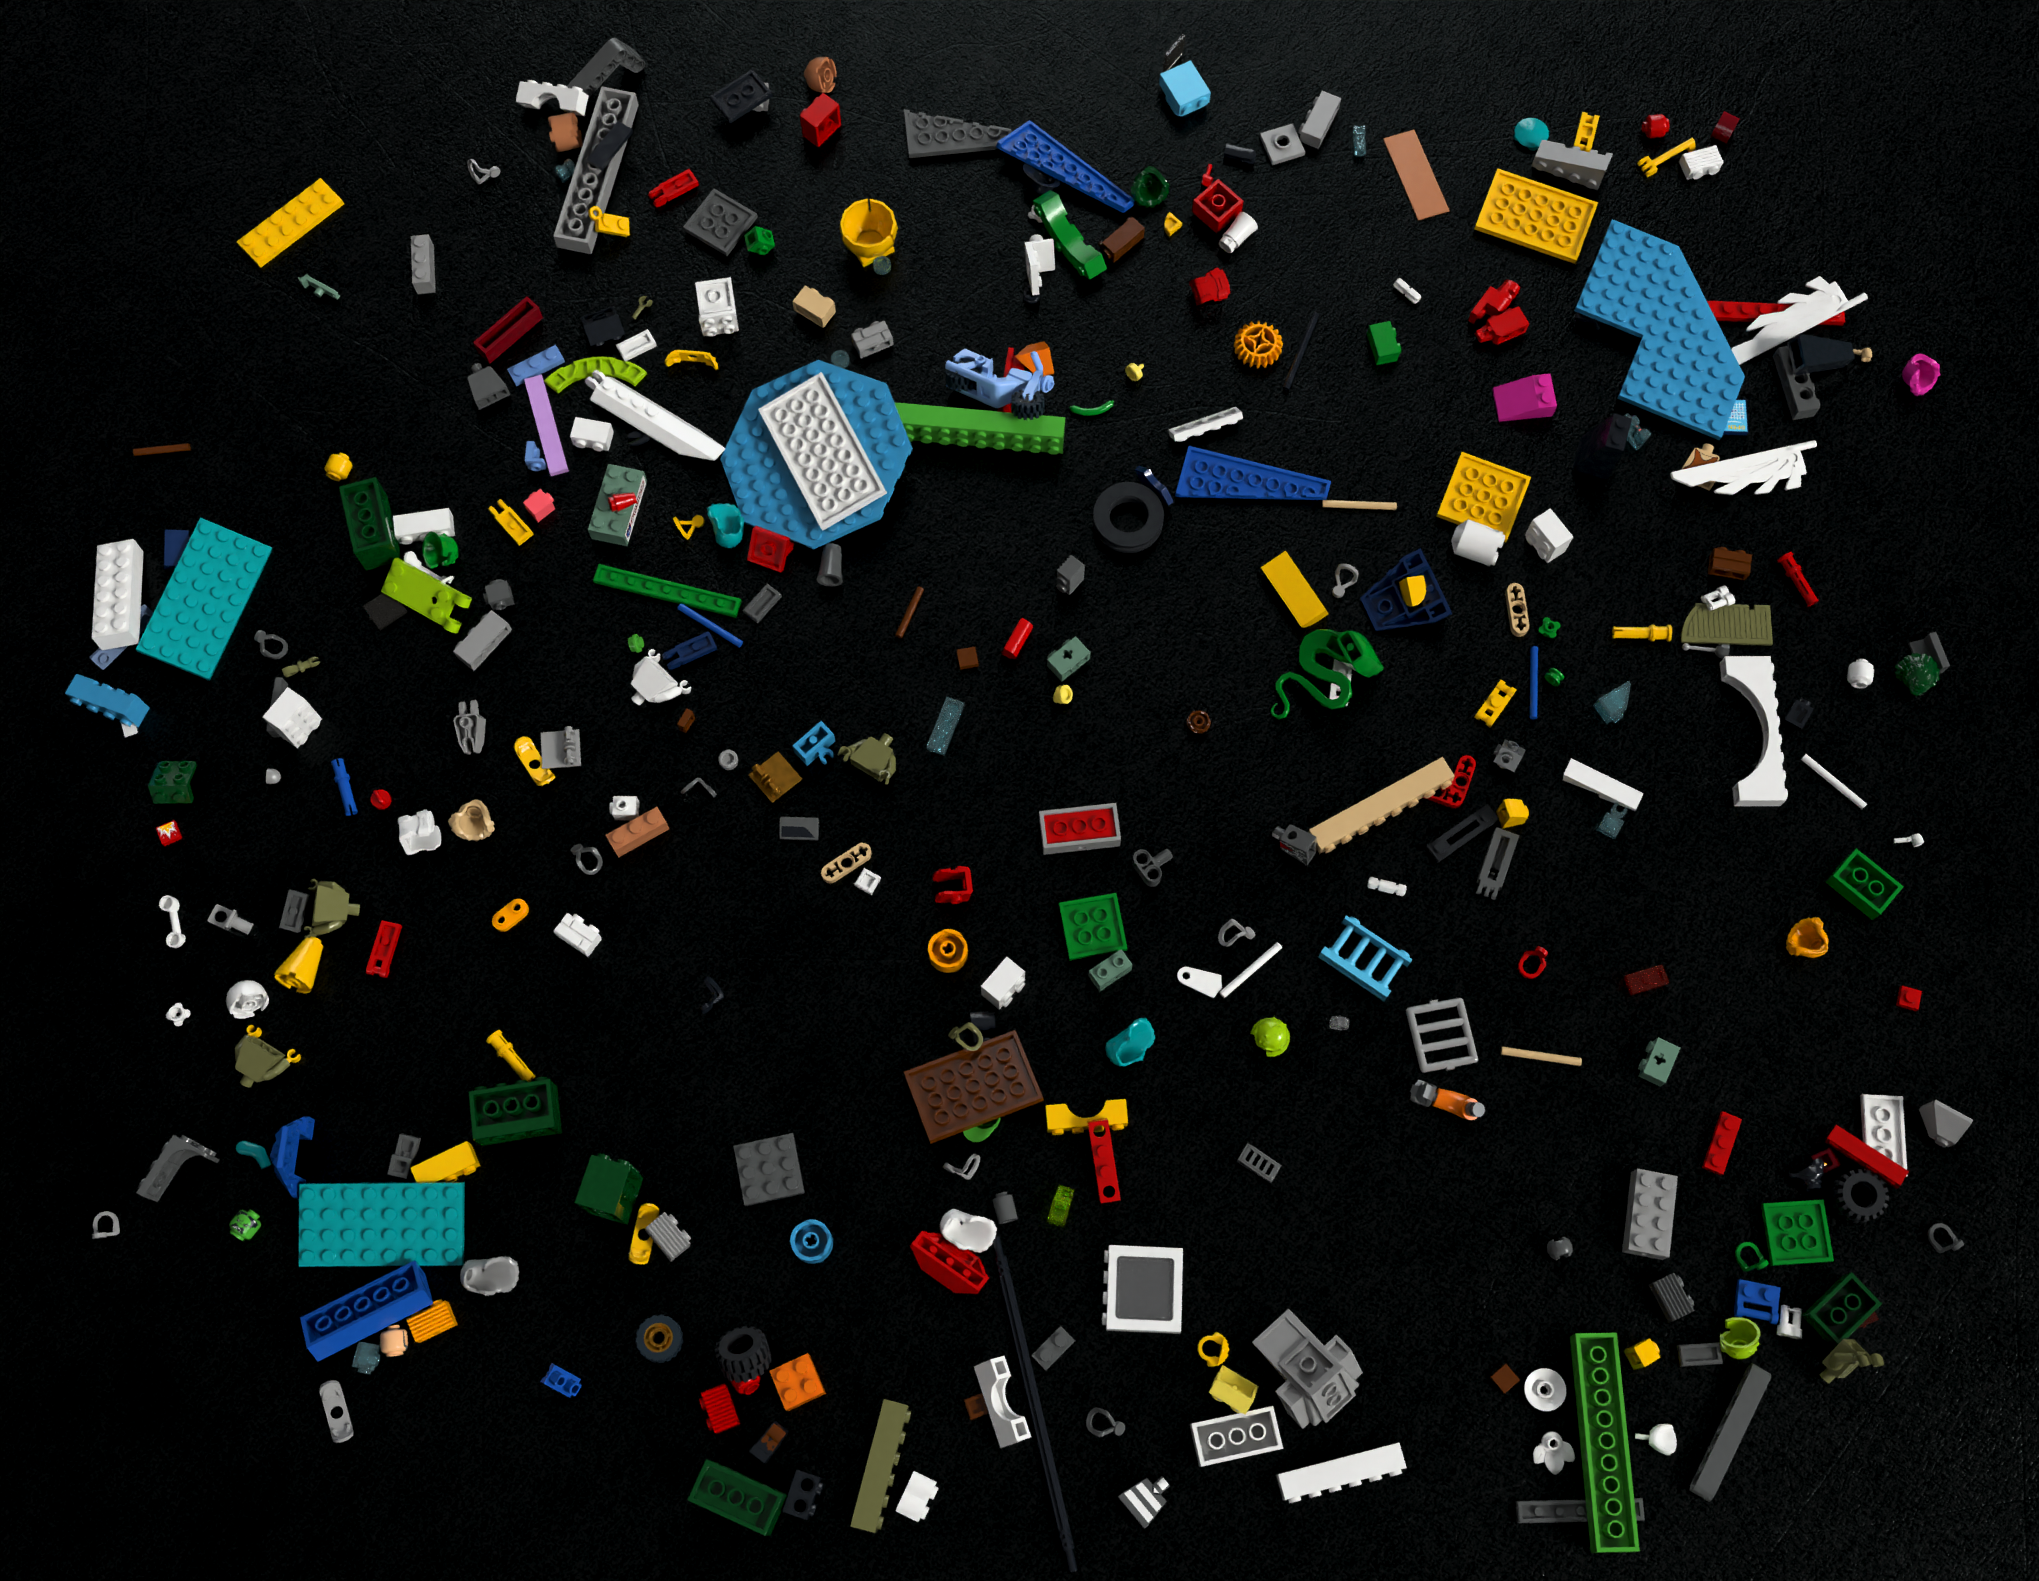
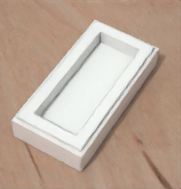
[616,329,657,362]

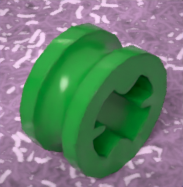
[1544,668,1564,686]

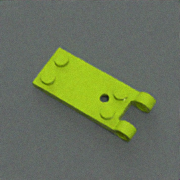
[381,558,472,633]

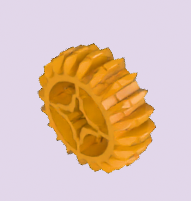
[1234,321,1283,369]

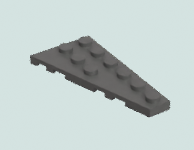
[904,109,1012,158]

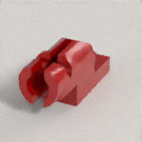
[1468,280,1520,324]

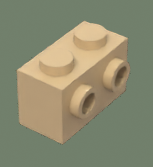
[793,286,836,328]

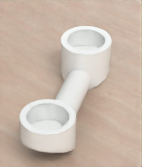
[159,895,186,948]

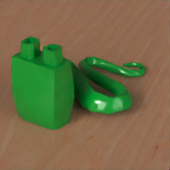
[1271,629,1384,720]

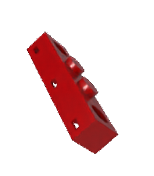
[1087,1118,1121,1203]

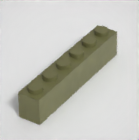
[850,1399,911,1533]

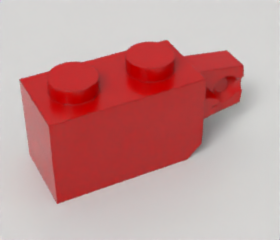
[1475,306,1529,345]

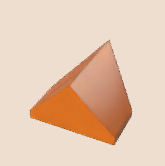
[1015,341,1054,377]

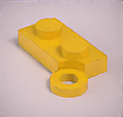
[588,206,630,237]

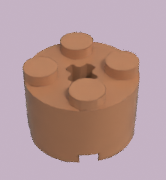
[548,112,583,152]

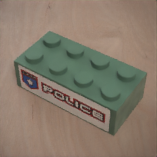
[588,464,647,546]

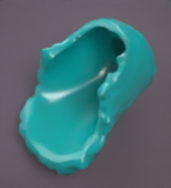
[707,503,744,548]
[1105,1018,1155,1067]

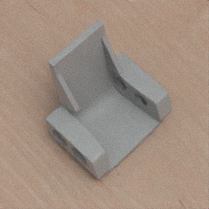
[1252,1309,1363,1429]

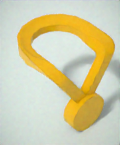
[673,515,705,540]

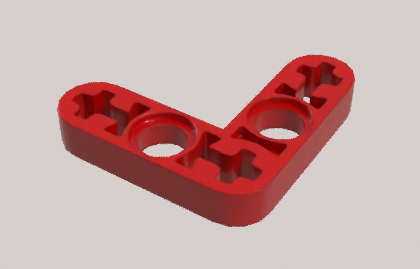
[1423,755,1476,808]

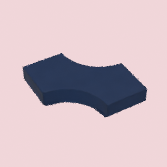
[1134,466,1173,506]

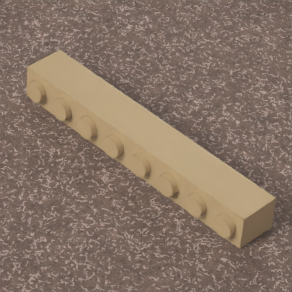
[1308,757,1455,854]

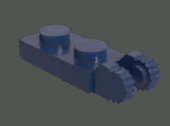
[662,632,717,670]

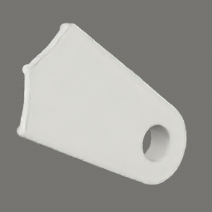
[1177,967,1222,998]

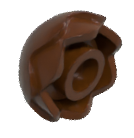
[1187,711,1211,734]

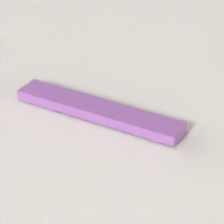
[524,374,569,476]

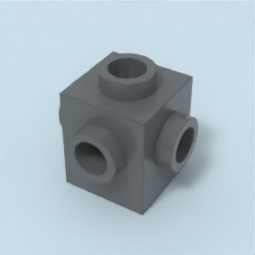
[1493,740,1525,772]

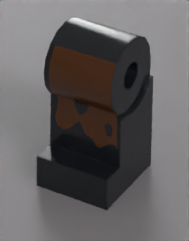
[750,1421,789,1464]

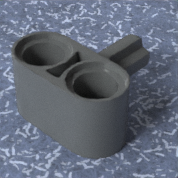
[1132,849,1173,887]

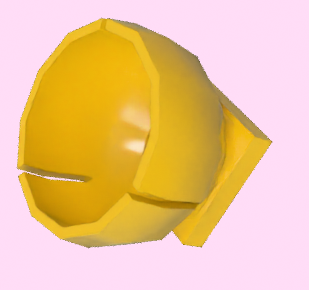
[840,199,898,267]

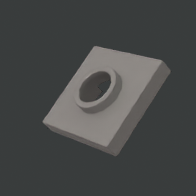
[1260,123,1305,165]

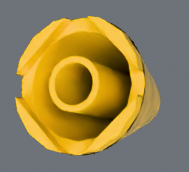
[274,936,323,993]

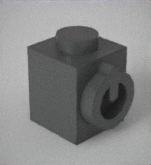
[483,579,515,610]

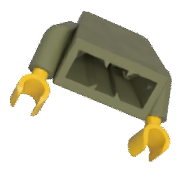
[235,1025,301,1087]

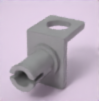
[208,904,254,935]

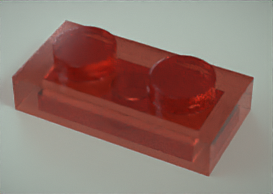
[1624,965,1669,995]

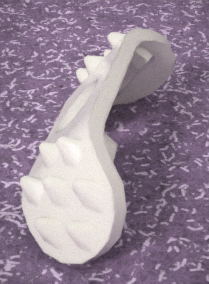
[404,551,454,584]

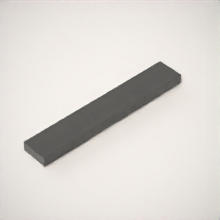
[1515,1498,1645,1523]

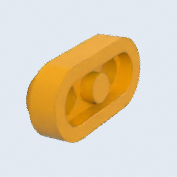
[492,899,529,932]

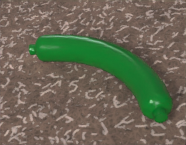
[1069,400,1114,416]

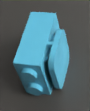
[1159,60,1211,116]

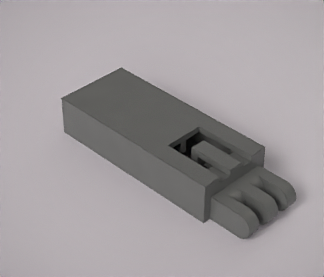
[1476,827,1519,900]

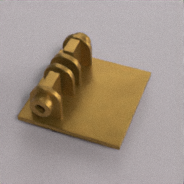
[749,751,802,803]

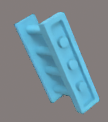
[1319,915,1413,1001]

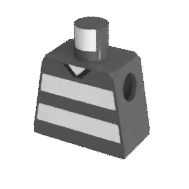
[1118,1476,1170,1529]

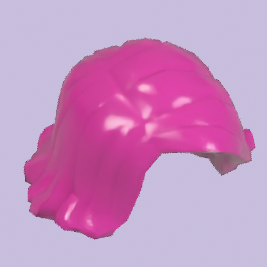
[1902,354,1940,396]

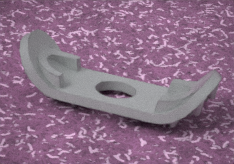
[319,1380,354,1443]

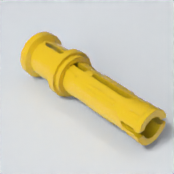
[1612,624,1672,642]
[486,1030,536,1082]

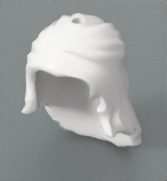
[940,1209,997,1253]

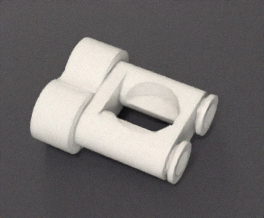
[1701,585,1735,611]
[1777,1305,1802,1339]

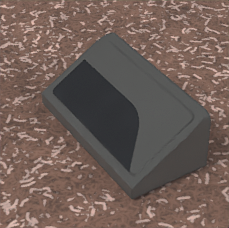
[780,817,819,840]

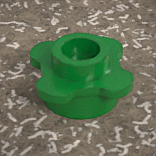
[1538,617,1560,638]

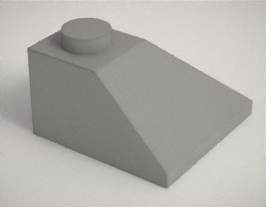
[1919,1100,1973,1147]

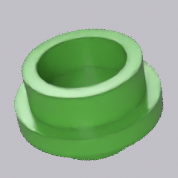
[628,634,644,653]

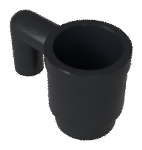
[970,1011,995,1045]

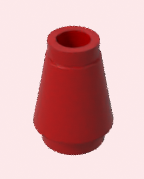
[608,492,637,512]

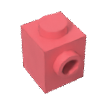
[523,489,555,522]

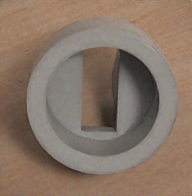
[266,769,281,784]

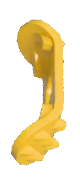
[665,350,718,370]
[514,736,555,786]
[629,1203,659,1265]

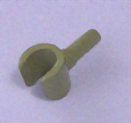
[632,296,652,319]

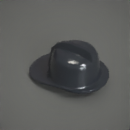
[1023,163,1060,195]

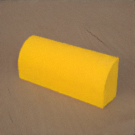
[1261,551,1328,628]

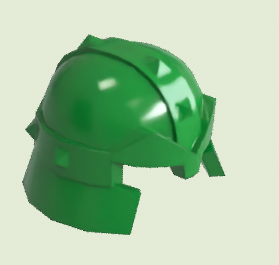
[423,532,458,569]

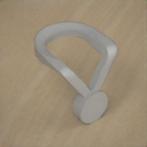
[467,159,501,184]
[1332,564,1359,598]
[1218,919,1255,947]
[943,1154,980,1180]
[92,1211,120,1239]

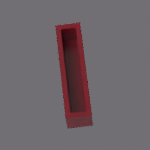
[473,296,543,364]

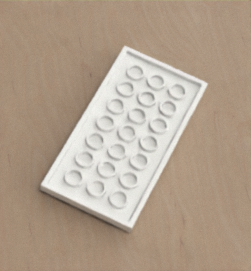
[758,372,887,530]

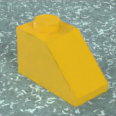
[1496,799,1529,829]
[1624,1338,1661,1370]

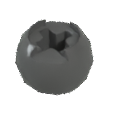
[1547,1237,1573,1260]

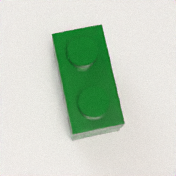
[1367,321,1401,365]

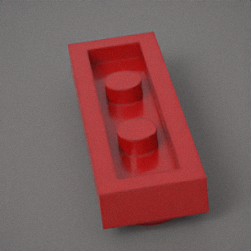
[1702,1112,1742,1176]

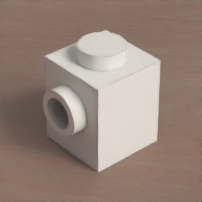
[610,796,640,820]

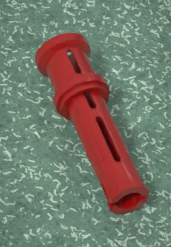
[1777,552,1819,607]

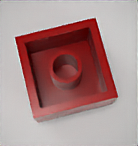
[800,93,841,147]
[1192,179,1243,234]

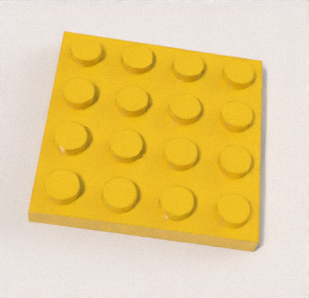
[1436,452,1531,542]

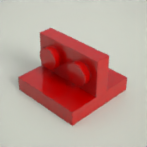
[747,526,794,572]

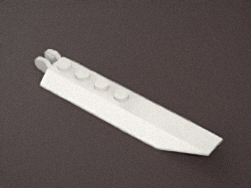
[585,370,725,461]

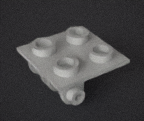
[541,726,581,769]

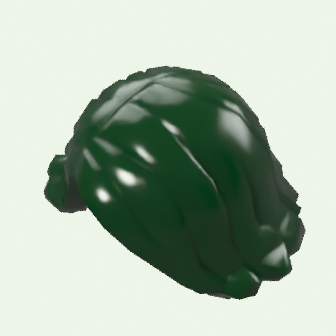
[1131,166,1170,208]
[1895,653,1940,696]

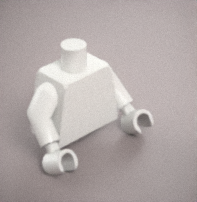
[631,649,691,705]

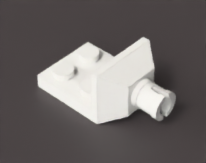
[1025,235,1055,295]

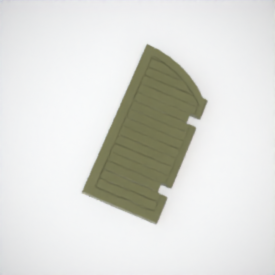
[1681,603,1773,646]

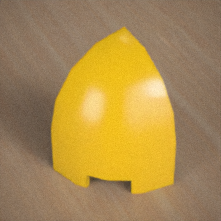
[1399,575,1426,607]

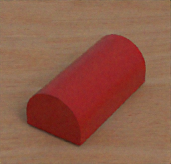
[1002,618,1033,659]

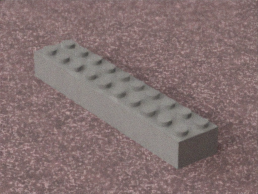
[553,87,638,254]

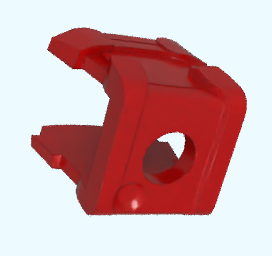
[1189,267,1230,306]
[932,866,973,904]

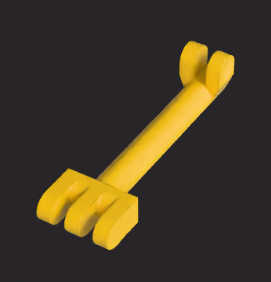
[1637,138,1696,177]

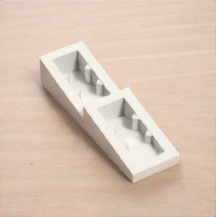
[1563,758,1643,811]

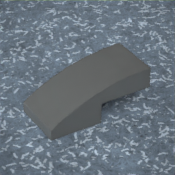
[388,1134,421,1179]

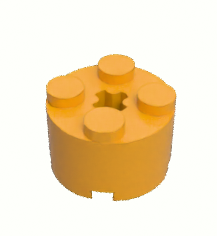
[928,929,968,973]

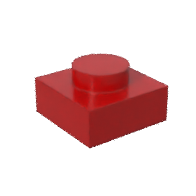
[1896,986,1922,1011]

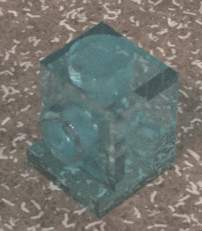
[352,1342,381,1374]

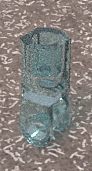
[1353,125,1366,156]

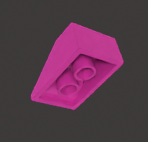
[1492,374,1557,422]

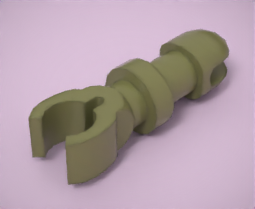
[282,657,320,677]

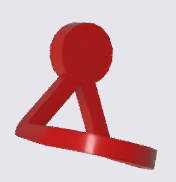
[1518,946,1548,979]

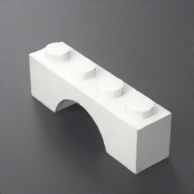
[516,80,589,116]
[974,1356,1031,1448]

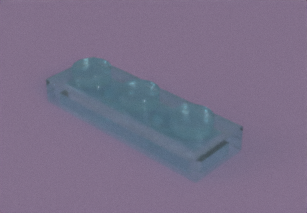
[926,697,965,756]

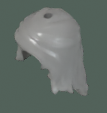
[460,1256,519,1296]

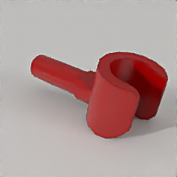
[1201,164,1213,187]

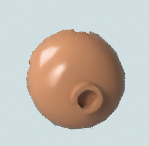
[804,57,836,93]

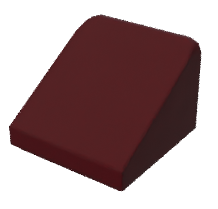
[1811,1147,1841,1174]

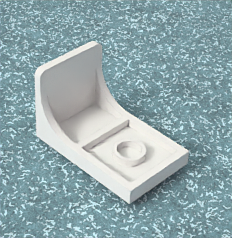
[695,277,739,337]

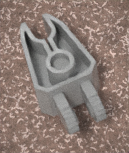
[453,700,486,755]

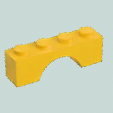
[1046,1099,1128,1135]

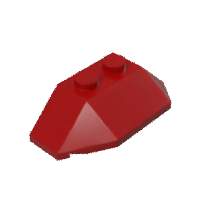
[910,1231,989,1294]

